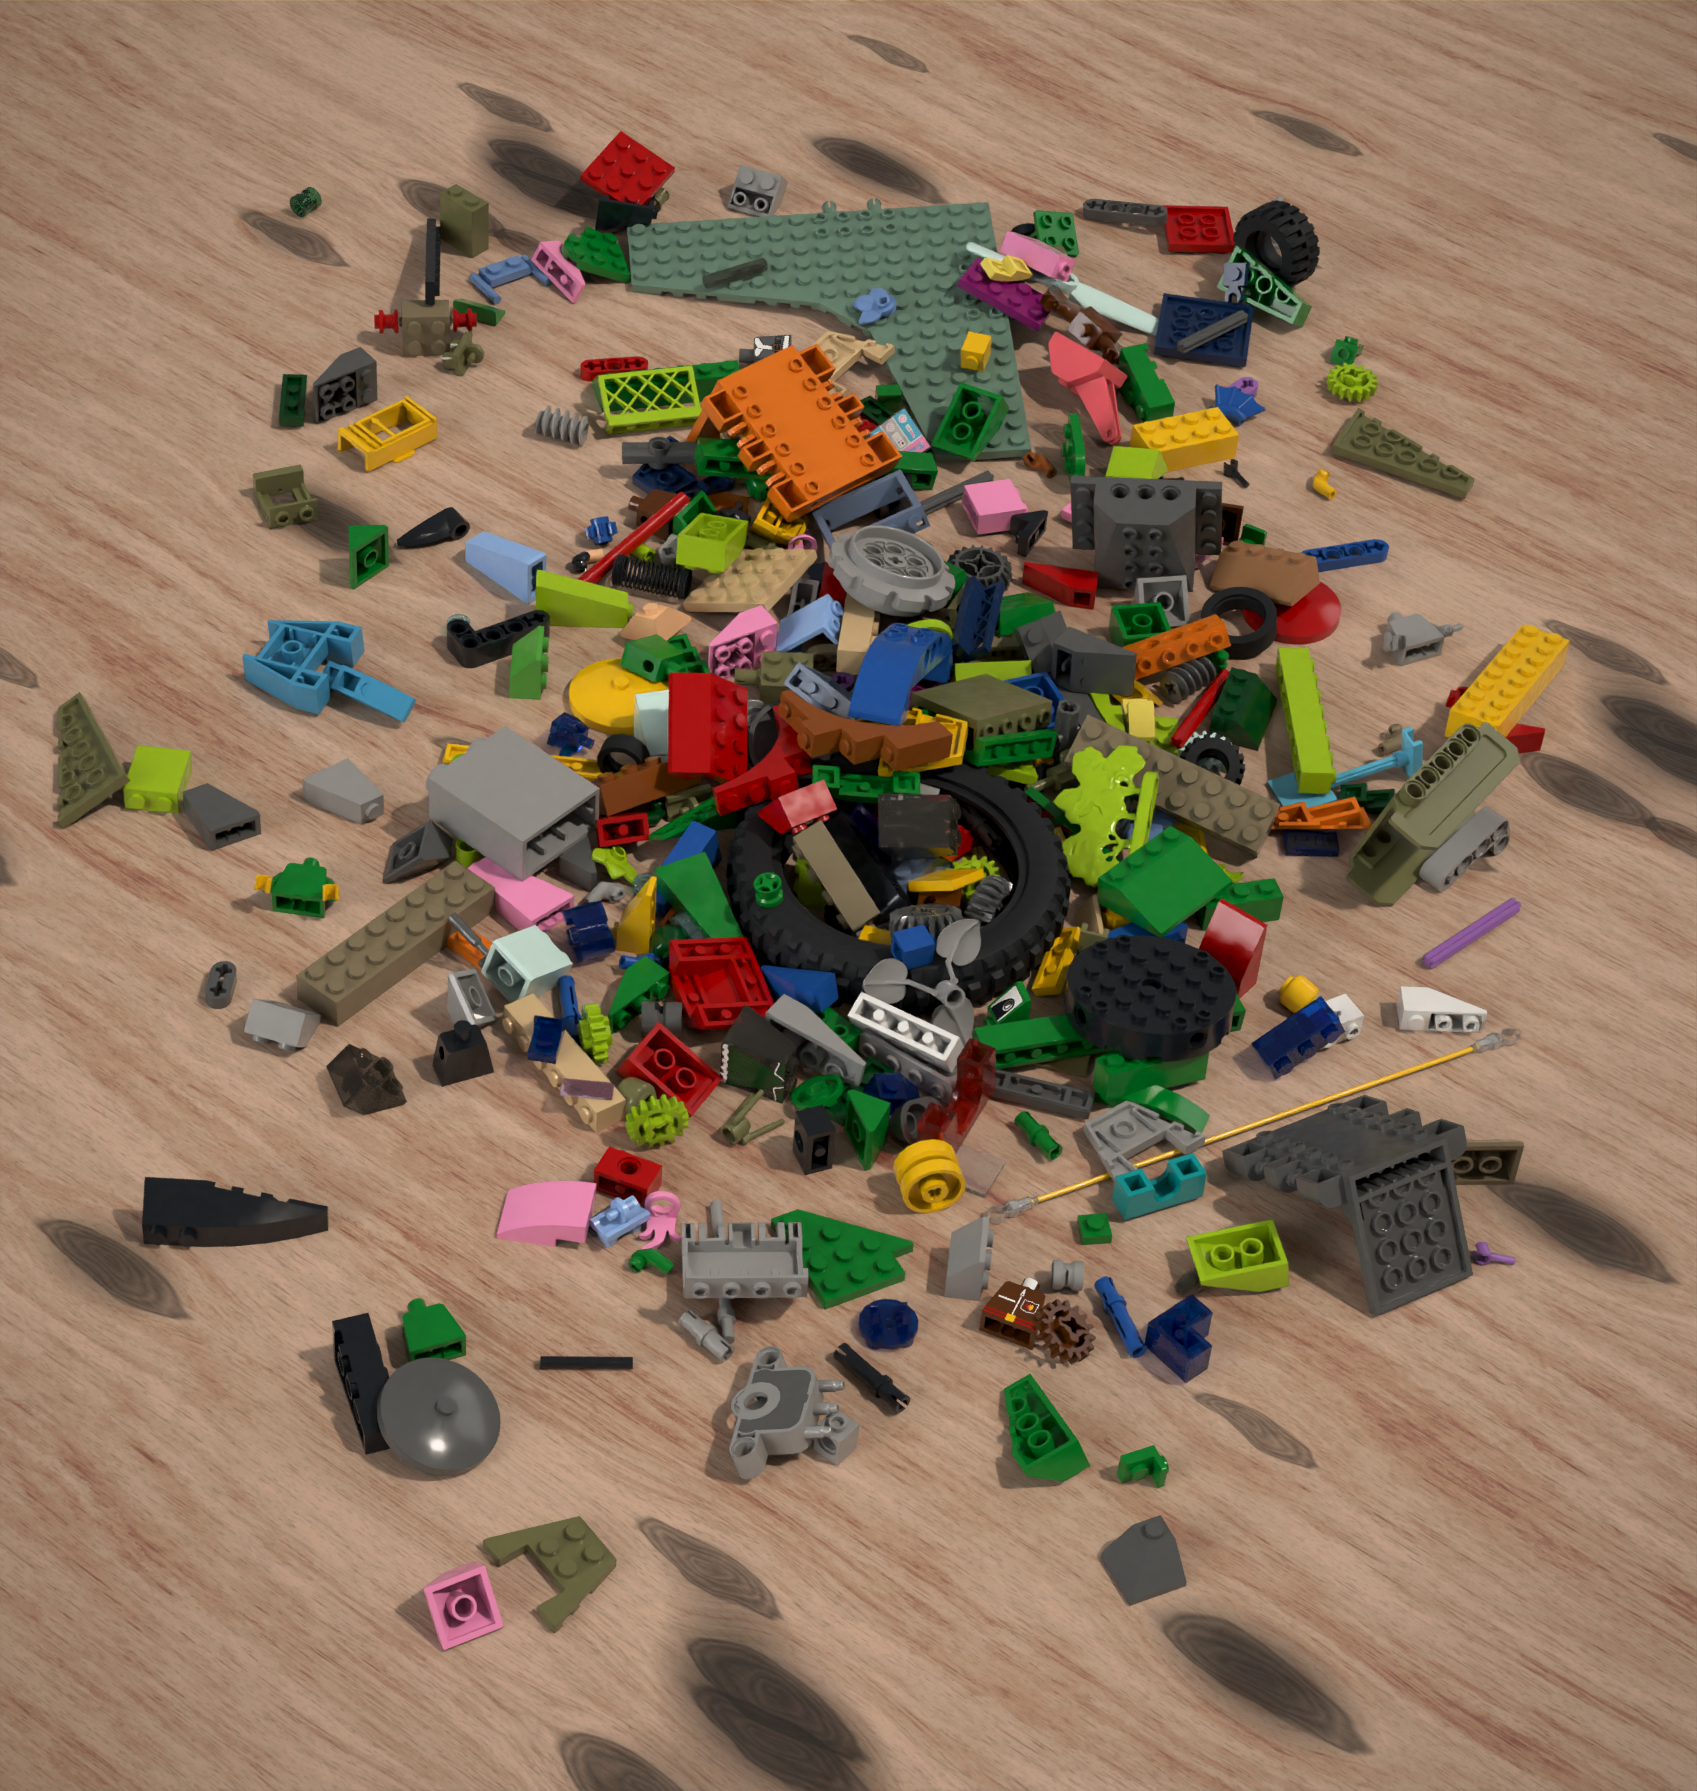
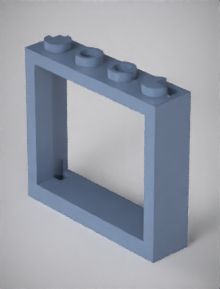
[811,470,930,550]
[783,662,860,721]

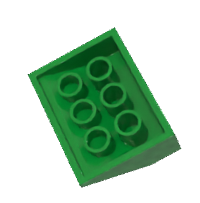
[1098,826,1232,938]

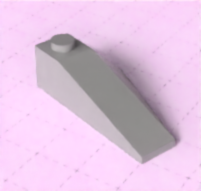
[757,994,866,1086]

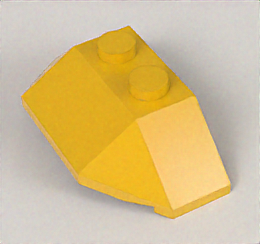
[748,496,810,545]

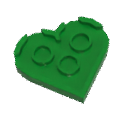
[561,227,631,283]

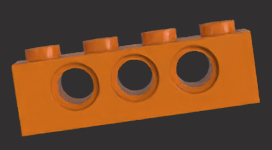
[1122,614,1231,680]

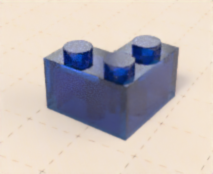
[1144,1294,1213,1383]

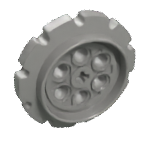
[828,525,955,617]

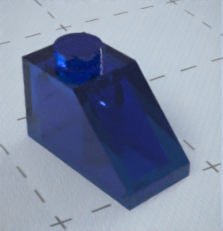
[863,1073,920,1115]

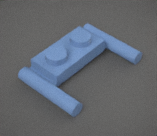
[469,255,552,304]

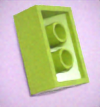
[949,660,1032,683]

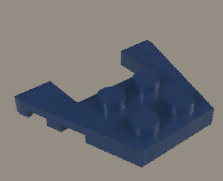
[632,436,735,499]

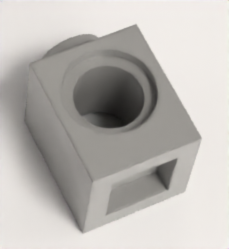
[813,1411,859,1466]

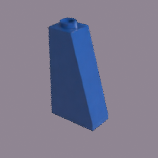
[655,820,722,918]

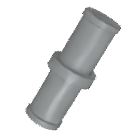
[678,1309,735,1362]

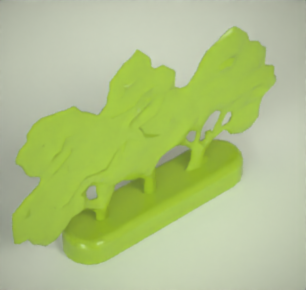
[1052,745,1159,888]

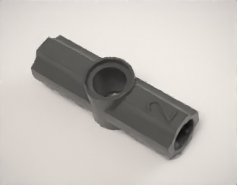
[622,437,696,470]
[1051,699,1080,766]

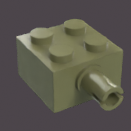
[734,651,813,706]

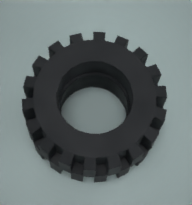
[1180,734,1245,785]

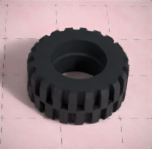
[1233,200,1320,288]

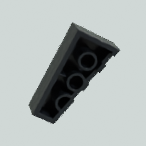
[332,1313,390,1455]

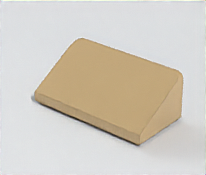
[1074,895,1104,934]

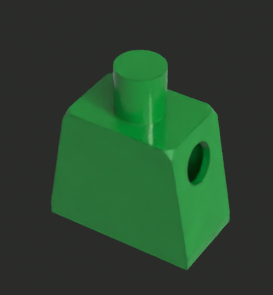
[620,634,686,682]
[401,1298,466,1362]

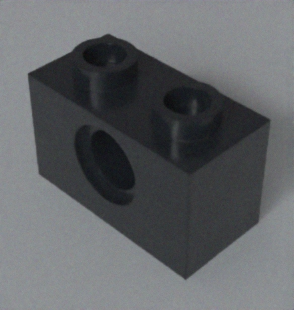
[792,1105,836,1175]

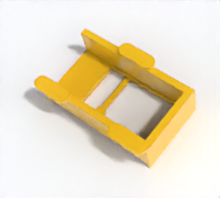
[337,396,438,472]

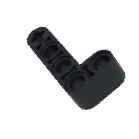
[447,610,550,668]

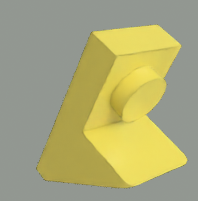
[1121,699,1155,741]

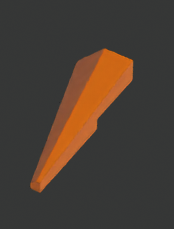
[1271,797,1372,829]

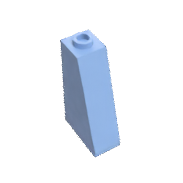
[465,531,547,604]

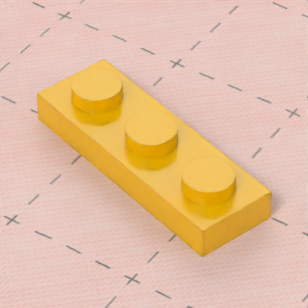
[1032,926,1081,997]

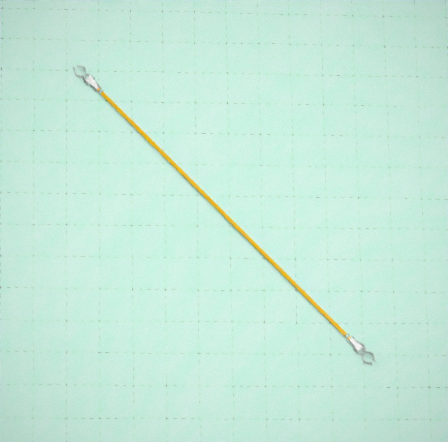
[983,1028,1521,1224]

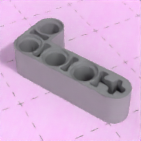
[1419,806,1510,892]

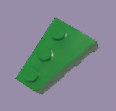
[1117,343,1175,423]

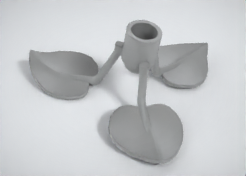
[862,919,981,1046]

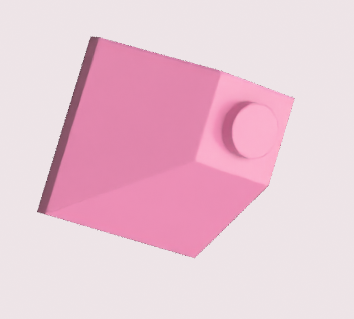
[423,1561,504,1650]

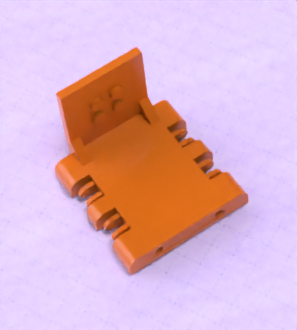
[685,344,902,522]

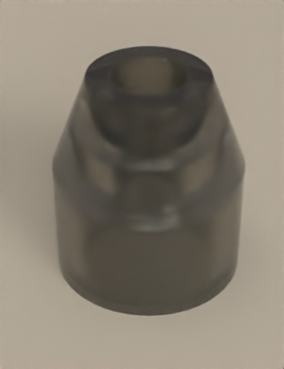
[1174,1267,1207,1297]

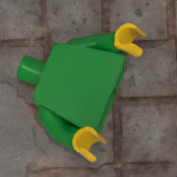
[254,857,340,918]

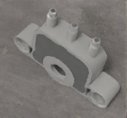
[729,1346,845,1479]

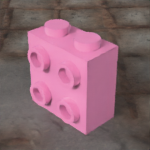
[962,479,1028,535]

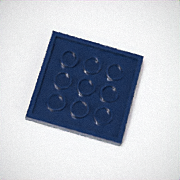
[1154,293,1254,367]

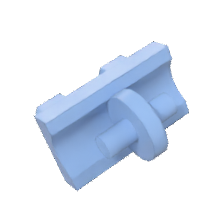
[590,1195,651,1247]

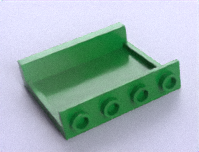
[922,709,1057,767]

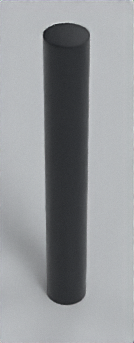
[540,1356,633,1369]

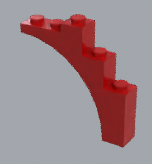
[712,705,812,816]

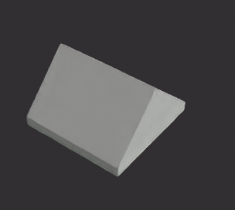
[1133,575,1190,627]

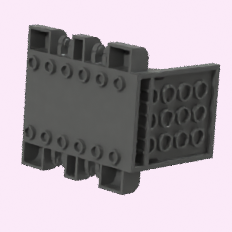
[1222,1095,1473,1316]

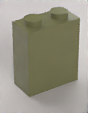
[440,184,489,258]

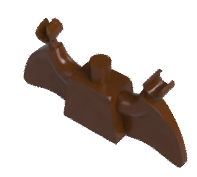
[1039,285,1123,365]

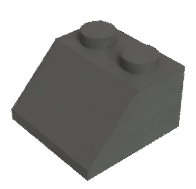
[1013,610,1067,674]

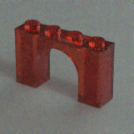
[917,1038,996,1153]

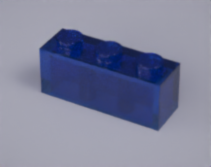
[1251,996,1345,1080]

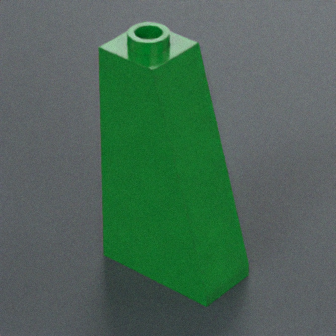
[652,851,743,939]

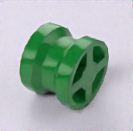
[754,872,783,908]

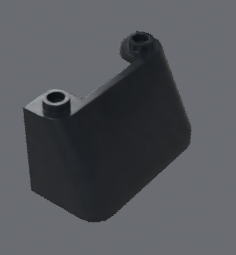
[595,194,658,234]

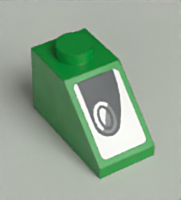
[983,981,1031,1026]

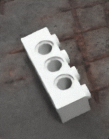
[848,992,965,1073]

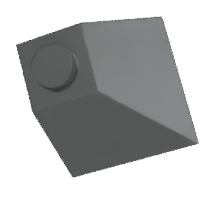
[383,820,453,884]
[1100,1515,1187,1606]

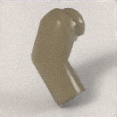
[1378,724,1402,756]

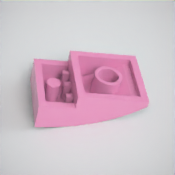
[497,1181,596,1247]

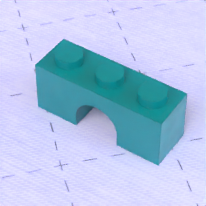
[1112,1153,1207,1220]

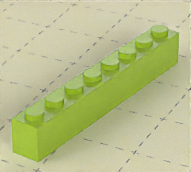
[1275,647,1337,794]

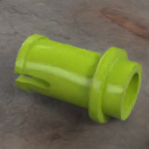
[629,543,656,562]

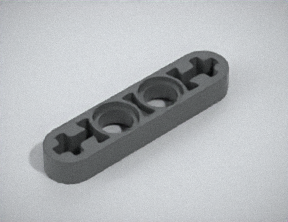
[1083,199,1168,226]

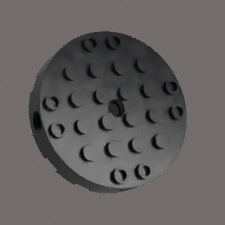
[1064,935,1236,1062]

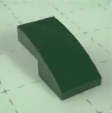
[1340,783,1396,814]

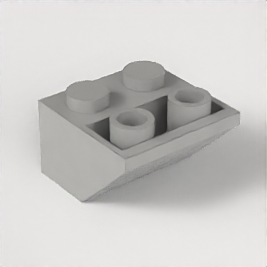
[727,165,788,217]
[944,1216,994,1301]

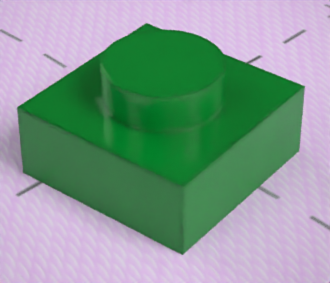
[1077,1213,1112,1245]

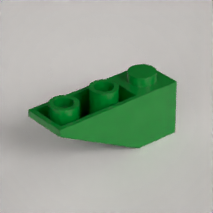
[608,956,670,1034]

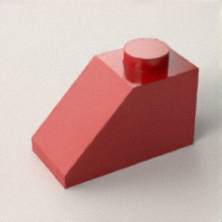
[595,812,649,847]

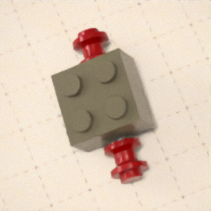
[374,300,477,356]

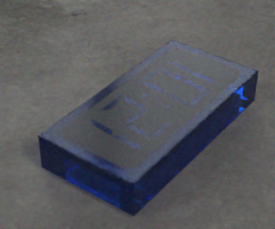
[1283,831,1340,857]

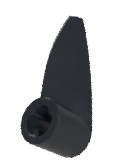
[397,507,470,546]

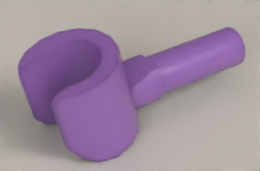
[1472,1242,1515,1266]

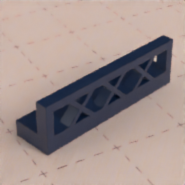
[951,576,1005,663]

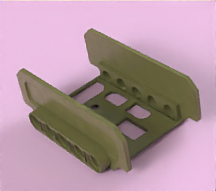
[1346,722,1520,907]

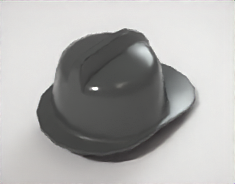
[888,1097,947,1145]

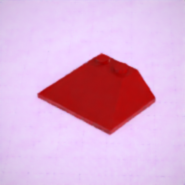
[669,937,775,1030]

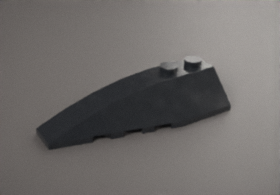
[142,1177,329,1247]

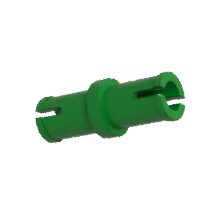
[1014,1111,1063,1160]

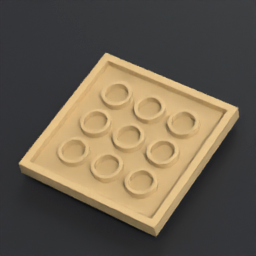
[683,548,818,612]

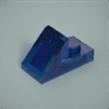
[527,1015,567,1064]

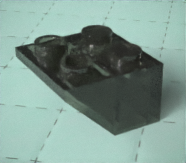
[326,1044,407,1115]

